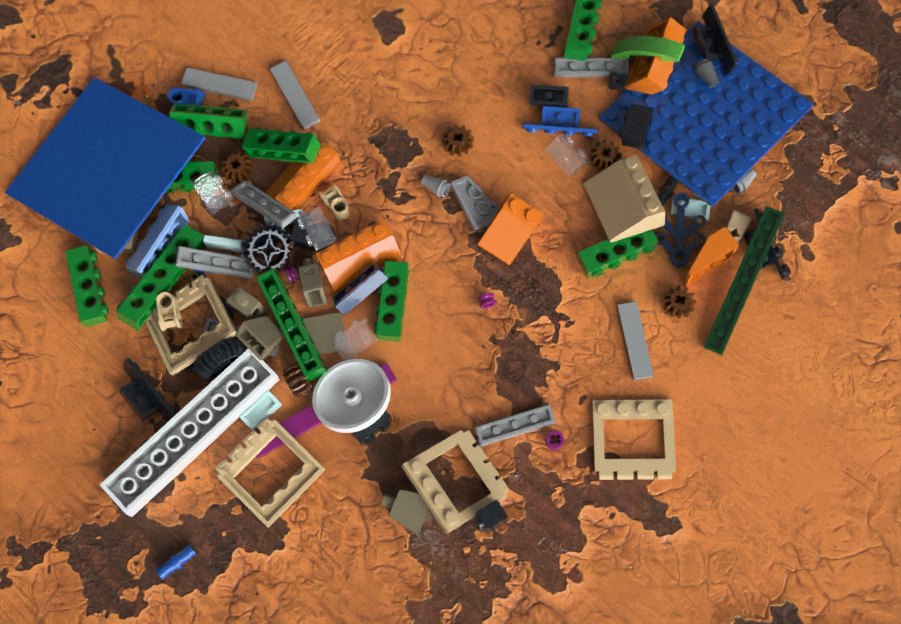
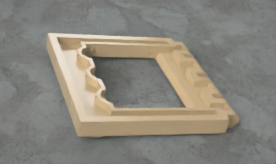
[145,274,237,376]
[592,400,676,480]
[215,417,325,528]
[402,430,510,534]

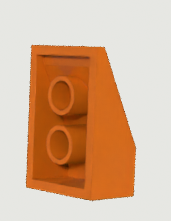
[477,193,543,265]
[683,227,739,287]

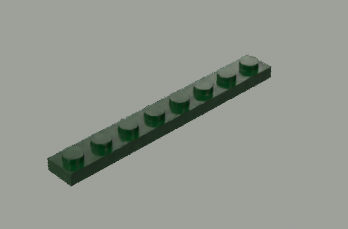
[704,206,785,356]

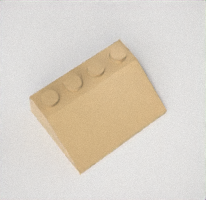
[583,155,665,243]

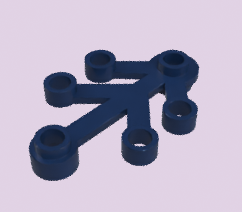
[656,193,706,268]

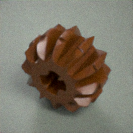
[442,124,474,157]
[589,139,622,171]
[221,151,253,184]
[662,285,696,319]
[283,362,312,397]

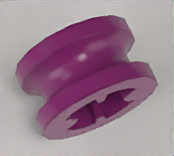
[284,264,300,283]
[477,293,497,309]
[546,431,564,450]

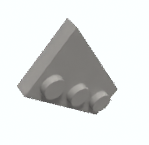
[450,176,499,233]

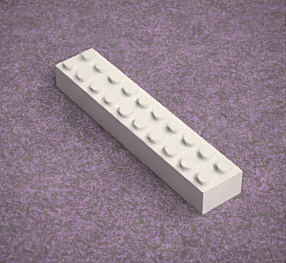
[100,348,280,517]

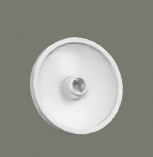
[312,359,391,433]

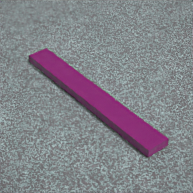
[257,363,397,458]

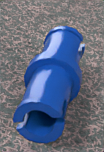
[155,544,196,580]

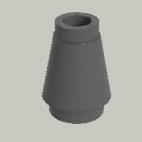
[695,58,719,88]

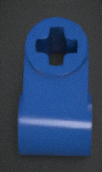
[168,88,206,106]

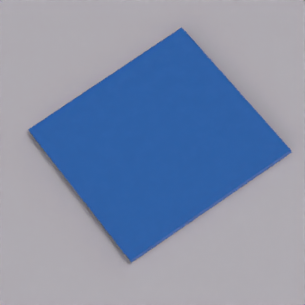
[599,21,814,207]
[5,77,206,260]

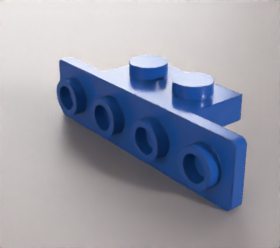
[522,106,598,136]

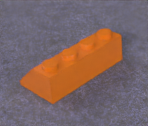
[624,17,686,95]
[265,141,340,210]
[315,219,403,293]

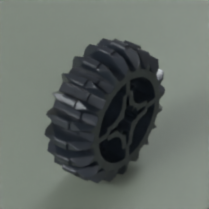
[241,223,293,274]
[195,337,246,381]

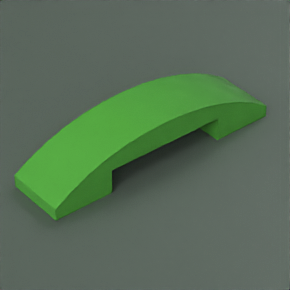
[611,36,685,62]

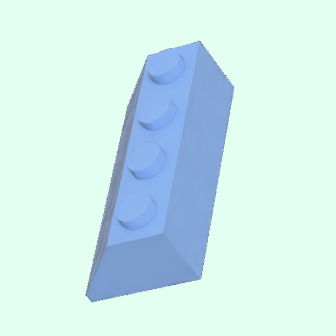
[126,204,190,278]

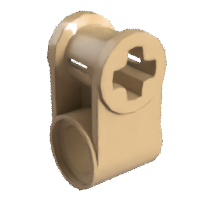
[318,182,350,220]
[727,209,752,244]
[156,292,183,331]

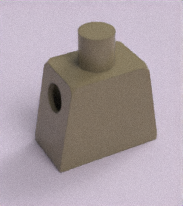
[299,259,328,308]
[226,287,268,321]
[236,316,284,360]
[381,490,429,535]

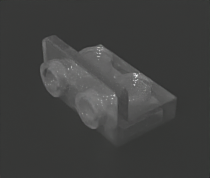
[544,134,589,177]
[191,171,234,215]
[297,207,337,251]
[332,318,378,361]

